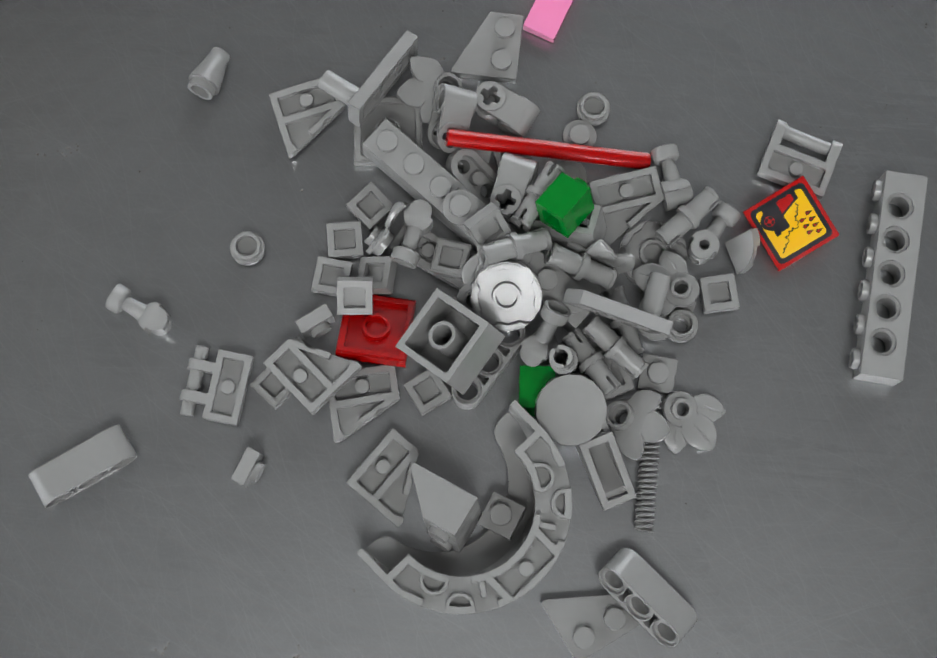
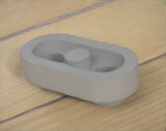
[445,149,497,205]

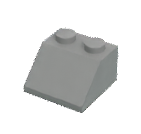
[411,463,481,553]

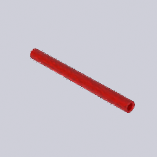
[445,128,651,169]

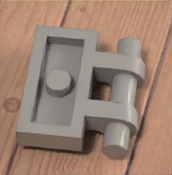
[179,345,255,427]

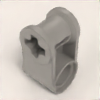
[475,81,541,138]
[426,83,477,153]
[490,152,539,224]

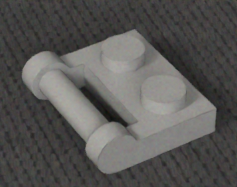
[756,119,843,200]

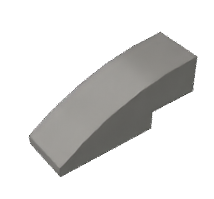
[575,420,637,511]

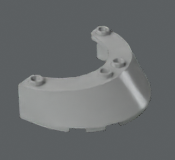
[357,400,572,614]

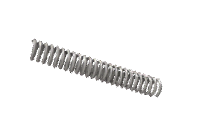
[634,395,664,533]

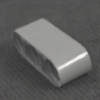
[451,328,526,410]
[28,425,137,508]
[598,548,697,648]

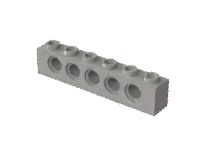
[849,170,928,386]

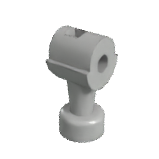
[650,143,694,211]
[390,199,434,268]
[687,201,741,265]
[105,284,172,336]
[520,300,571,367]

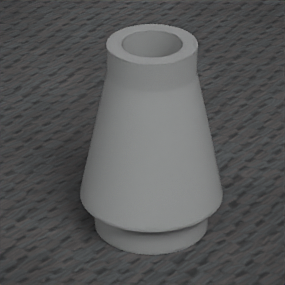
[187,47,231,100]

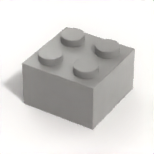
[395,288,505,395]

